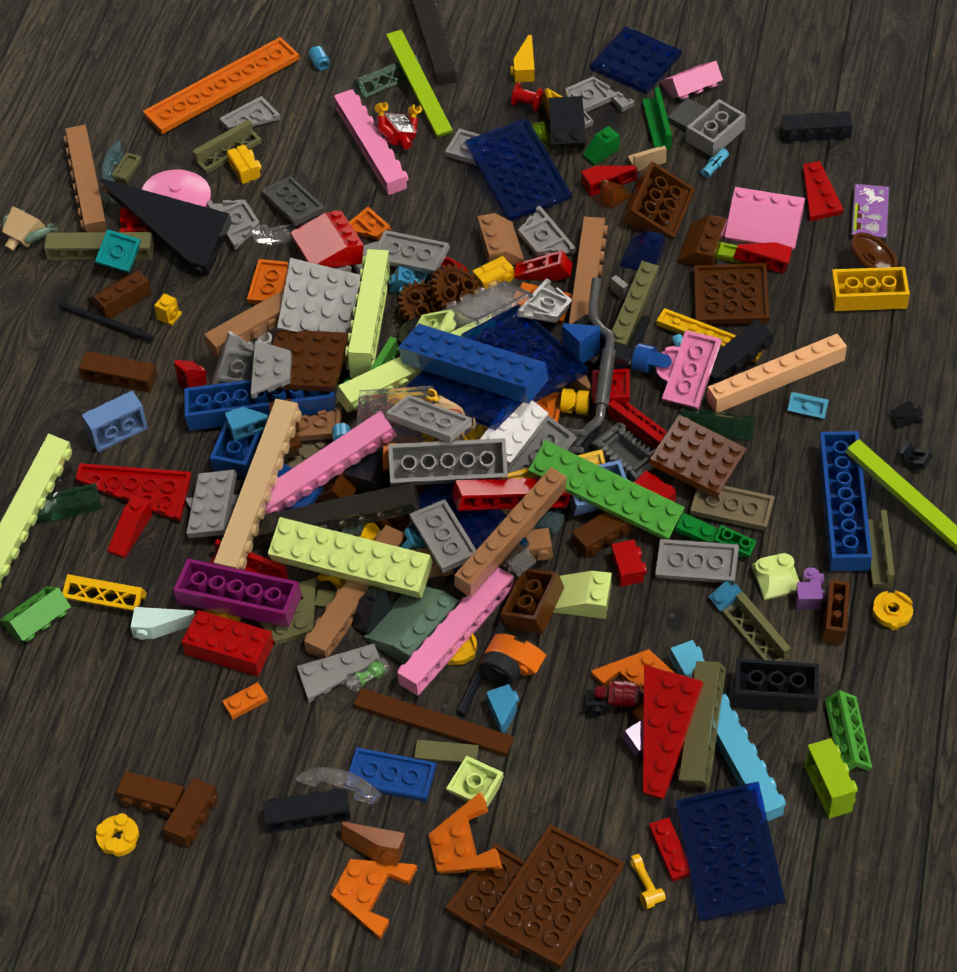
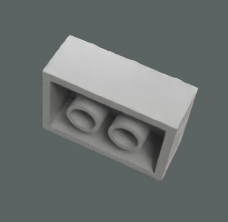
[686,99,746,157]

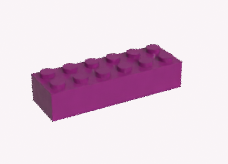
[173,558,302,628]

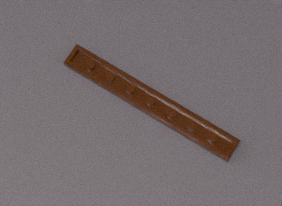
[354,688,514,757]

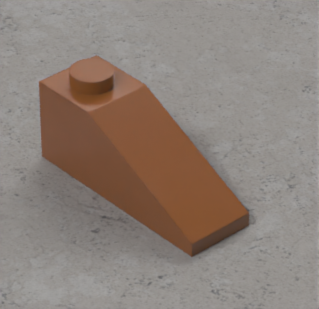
[341,822,405,866]

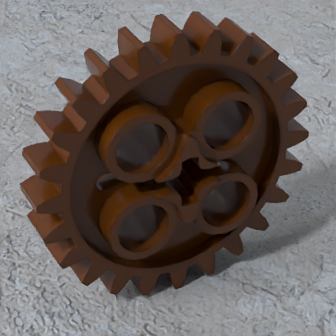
[428,264,484,320]
[396,280,443,321]

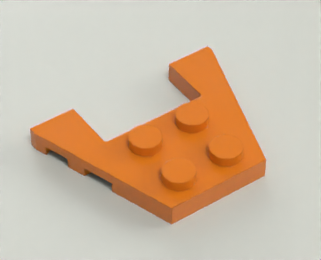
[591,649,674,721]
[429,792,502,874]
[331,859,417,939]

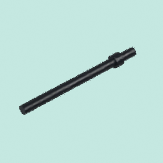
[59,301,154,342]

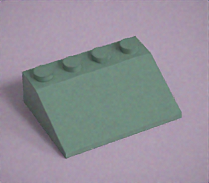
[364,586,459,665]

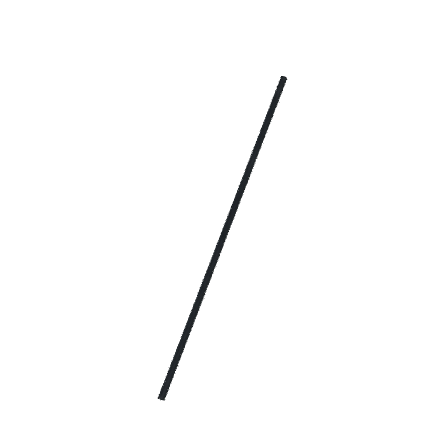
[456,315,651,717]

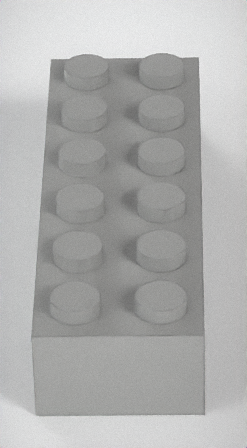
[388,438,508,486]

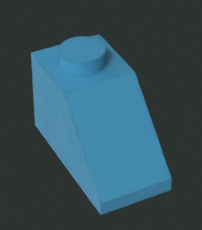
[225,407,268,441]
[486,684,519,733]

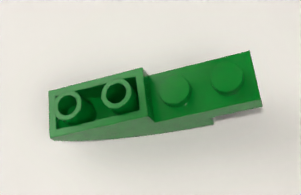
[675,513,756,558]

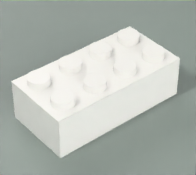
[479,398,548,466]

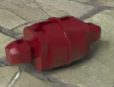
[594,680,644,708]

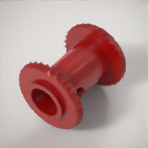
[511,82,543,112]

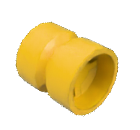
[560,388,590,415]

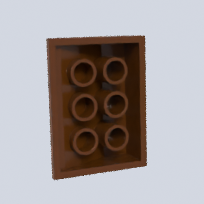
[621,161,695,239]

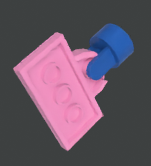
[631,330,722,409]

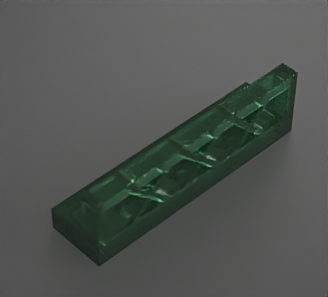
[353,54,424,98]
[679,407,756,440]
[35,483,103,525]

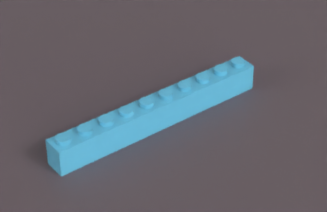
[670,640,786,824]

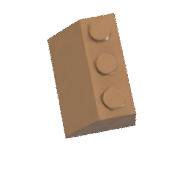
[478,213,524,265]

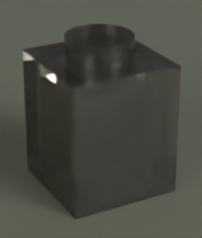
[503,543,537,577]

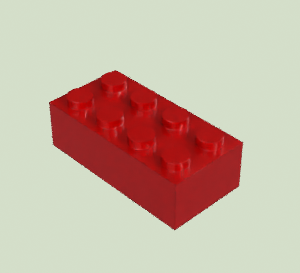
[182,610,274,676]

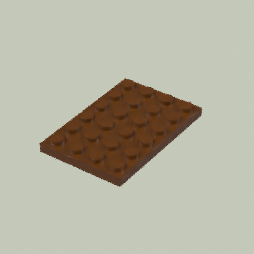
[484,824,625,970]

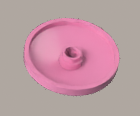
[142,170,211,207]

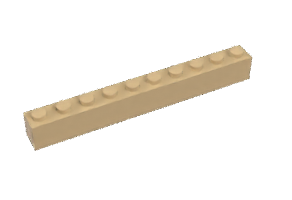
[214,399,302,570]

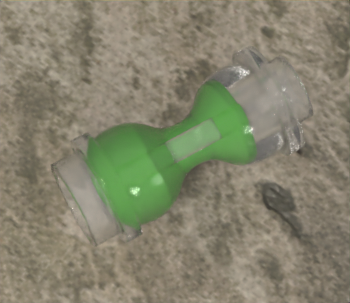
[345,657,390,692]

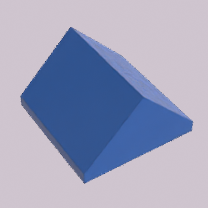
[563,323,600,366]

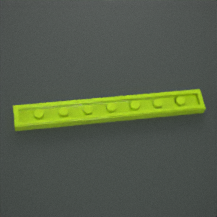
[386,29,453,138]
[845,439,957,551]

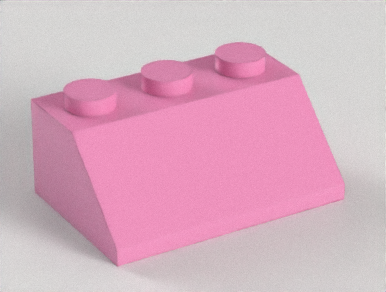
[660,61,723,100]

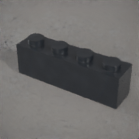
[780,111,852,142]
[709,319,773,384]
[262,788,351,834]

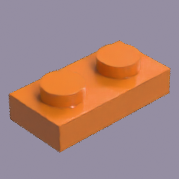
[222,682,268,720]

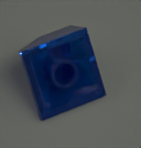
[620,231,665,270]

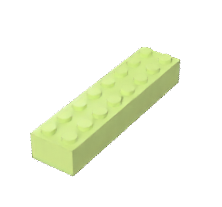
[345,249,390,378]
[268,517,433,599]

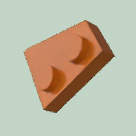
[349,207,391,240]

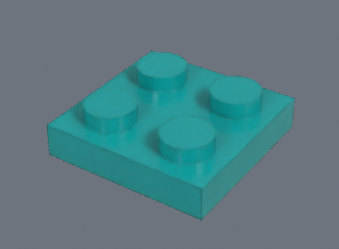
[95,229,142,274]

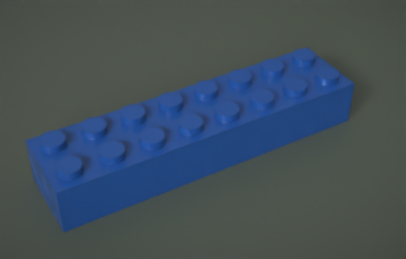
[398,324,548,404]
[185,380,337,431]
[818,431,872,571]

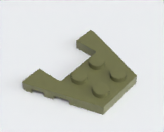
[257,578,317,645]

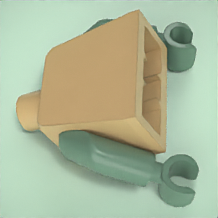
[2,206,58,251]

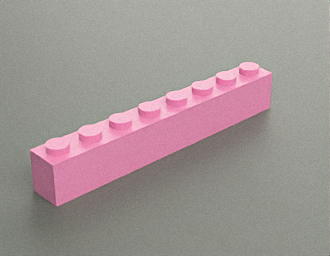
[334,89,408,195]
[265,411,397,520]
[397,567,514,696]

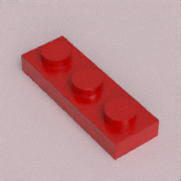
[649,818,692,882]

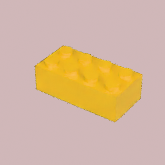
[831,267,910,311]

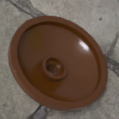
[851,232,898,268]

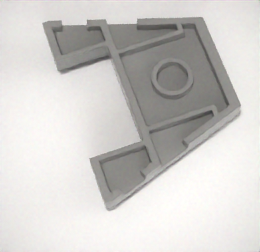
[565,76,635,129]

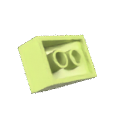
[553,571,612,619]

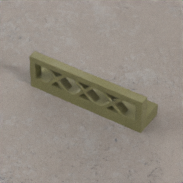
[193,119,262,174]
[868,510,895,589]
[722,592,791,661]

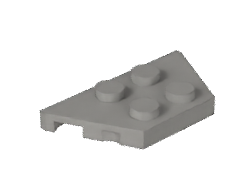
[207,200,260,250]
[518,206,576,256]
[517,278,572,322]
[211,331,255,385]
[251,341,292,399]

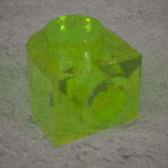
[529,121,548,144]

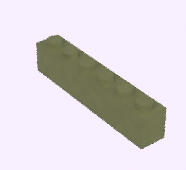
[44,232,154,260]
[612,261,659,348]
[678,661,726,788]

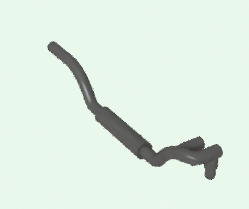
[566,277,616,455]

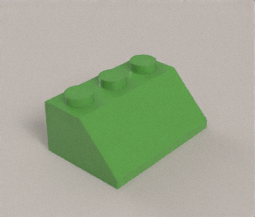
[0,586,71,642]

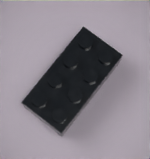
[734,658,819,712]

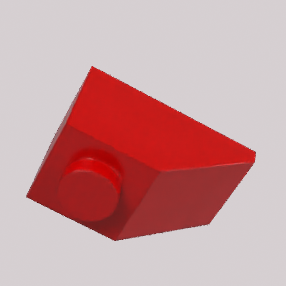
[174,360,207,390]

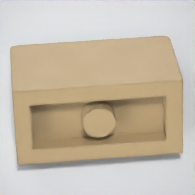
[628,146,667,171]

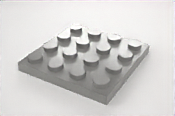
[276,258,361,333]

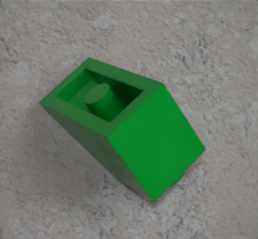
[583,126,620,166]

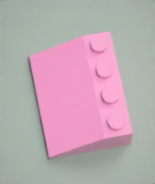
[724,187,805,251]

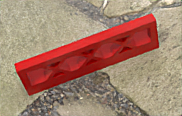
[608,400,667,449]
[209,539,288,580]

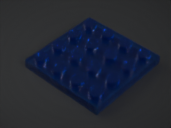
[590,26,682,94]

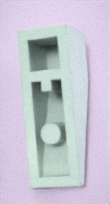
[131,607,195,640]

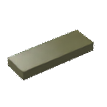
[414,740,479,765]

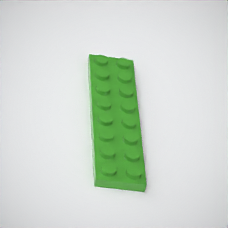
[527,440,685,540]

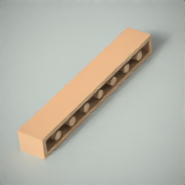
[707,334,847,414]

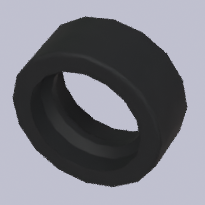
[480,651,520,687]

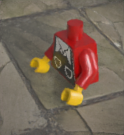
[375,102,422,150]

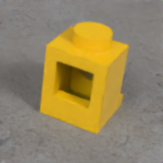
[154,294,182,326]

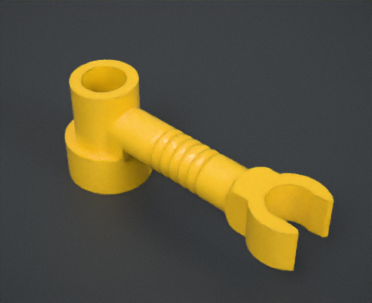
[630,854,666,910]

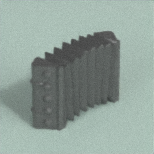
[591,422,656,482]

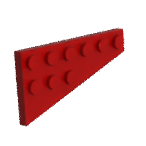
[75,463,192,522]
[643,665,704,800]

